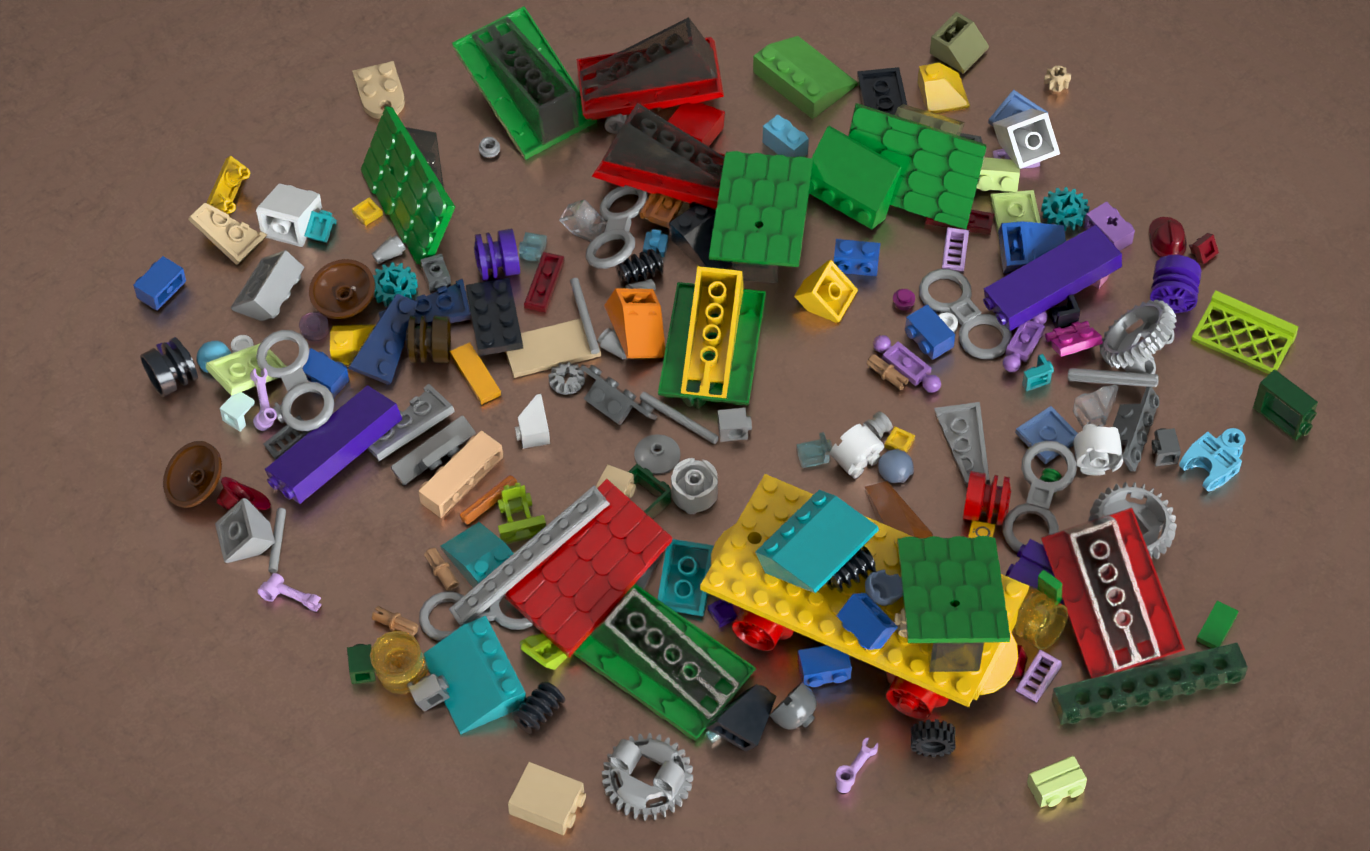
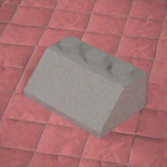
[230,250,305,321]

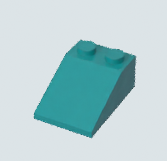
[440,522,514,588]
[658,539,714,616]

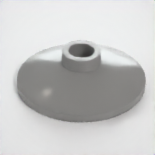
[634,434,680,475]

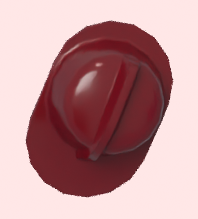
[1149,217,1187,257]
[217,477,271,511]

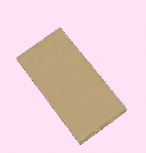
[506,319,601,378]

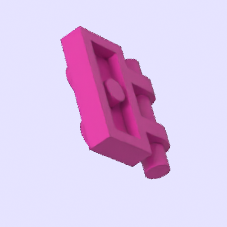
[1045,321,1103,357]

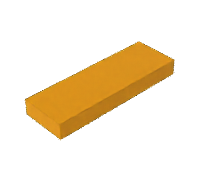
[450,342,501,405]

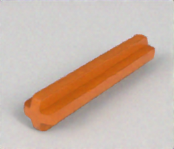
[460,475,517,525]

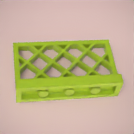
[1191,290,1299,374]

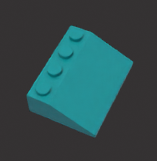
[755,490,879,593]
[421,616,526,735]

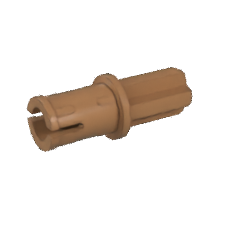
[867,354,909,390]
[424,547,459,591]
[372,606,419,636]

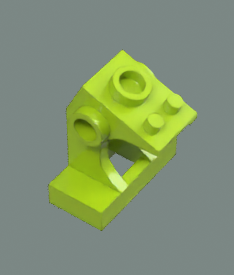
[497,482,546,544]

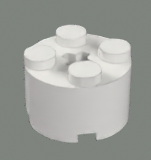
[830,423,884,479]
[1074,424,1123,476]
[671,458,718,514]

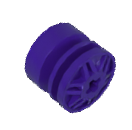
[474,228,520,280]
[1150,255,1202,313]

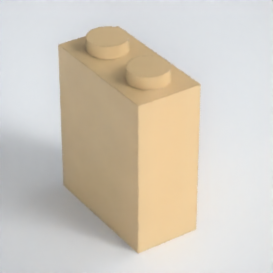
[508,762,586,836]

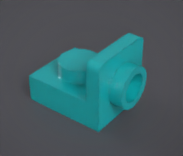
[304,210,337,243]
[1022,354,1054,391]

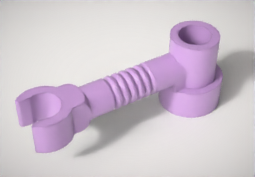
[250,368,277,431]
[258,573,322,612]
[835,738,878,793]

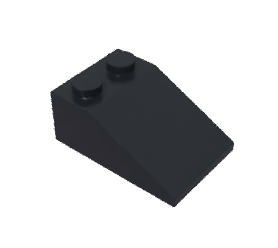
[669,203,736,269]

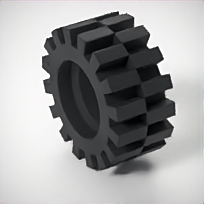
[911,719,956,757]

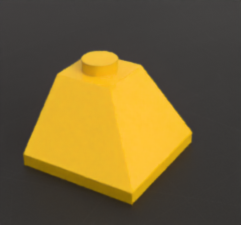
[917,63,970,113]
[794,260,858,323]
[330,324,376,365]

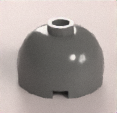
[769,682,817,730]

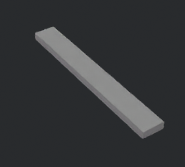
[449,485,610,626]

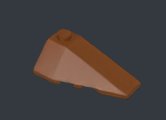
[865,481,933,538]

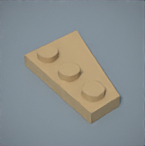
[188,203,268,265]

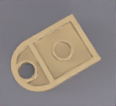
[352,61,405,119]

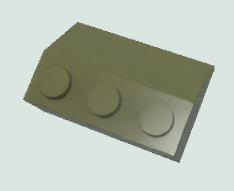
[895,104,965,136]

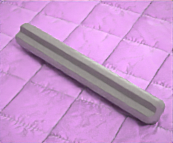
[1068,368,1159,387]

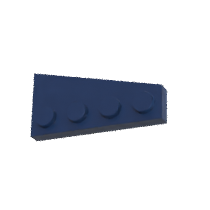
[379,279,471,326]
[348,294,418,385]

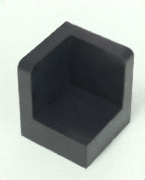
[1049,295,1080,329]

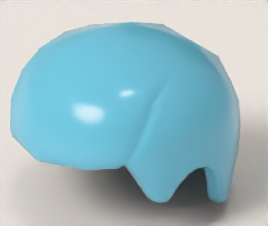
[196,340,232,373]

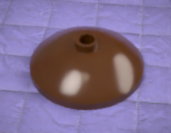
[309,259,375,319]
[163,441,222,508]

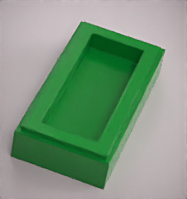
[1037,570,1063,607]
[1196,601,1239,651]

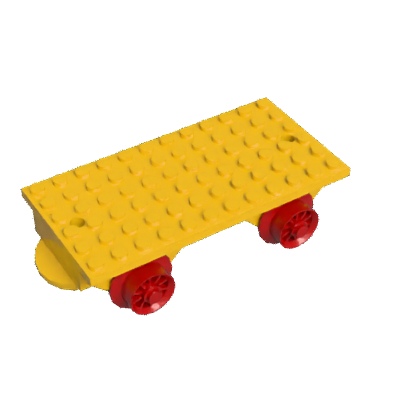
[700,474,1029,719]

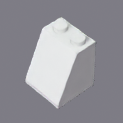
[993,108,1060,169]
[256,183,322,247]

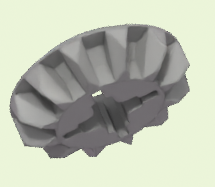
[549,362,585,394]

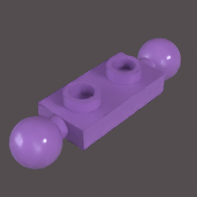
[1003,312,1048,372]
[873,335,941,393]

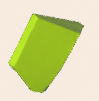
[520,633,567,670]

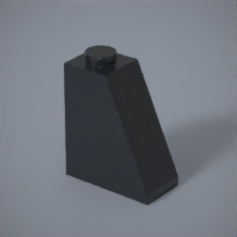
[706,684,777,752]

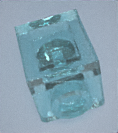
[519,232,547,262]
[796,432,832,468]

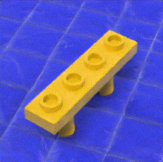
[206,156,250,214]

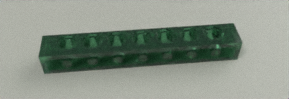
[1051,643,1248,724]

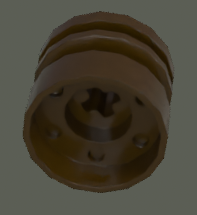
[406,315,451,363]

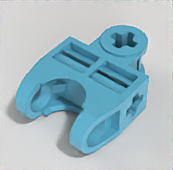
[1179,428,1245,491]

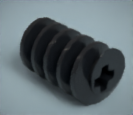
[615,247,664,285]
[826,546,877,593]
[512,682,566,734]

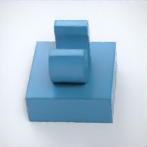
[643,229,668,257]

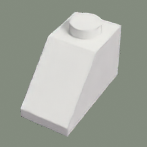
[515,394,550,449]

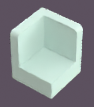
[220,392,255,432]

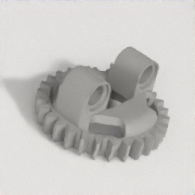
[1099,300,1177,374]
[1088,482,1177,559]
[602,733,693,821]

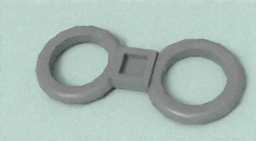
[586,185,648,269]
[919,269,1012,359]
[256,330,334,431]
[1003,440,1077,552]
[419,592,534,642]

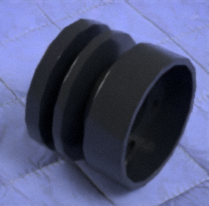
[140,337,198,397]

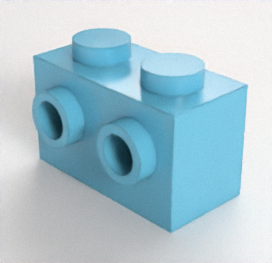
[762,115,809,157]

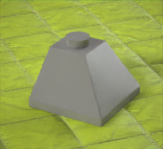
[215,498,275,563]

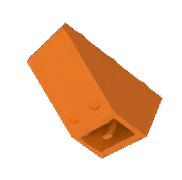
[604,288,666,358]

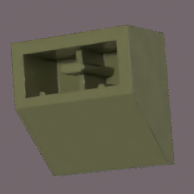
[930,12,989,74]

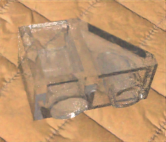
[559,199,607,245]
[1073,384,1118,428]

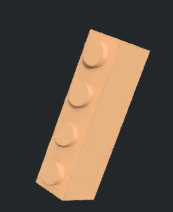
[419,430,503,518]

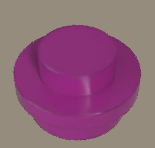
[893,289,915,310]

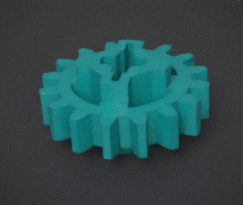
[1041,187,1090,231]
[373,262,418,307]

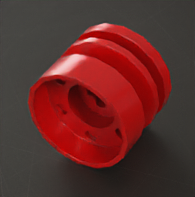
[963,471,1011,526]

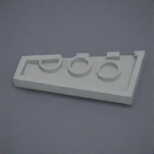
[367,384,455,461]
[934,402,990,488]

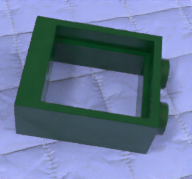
[1253,369,1318,441]
[628,464,672,519]

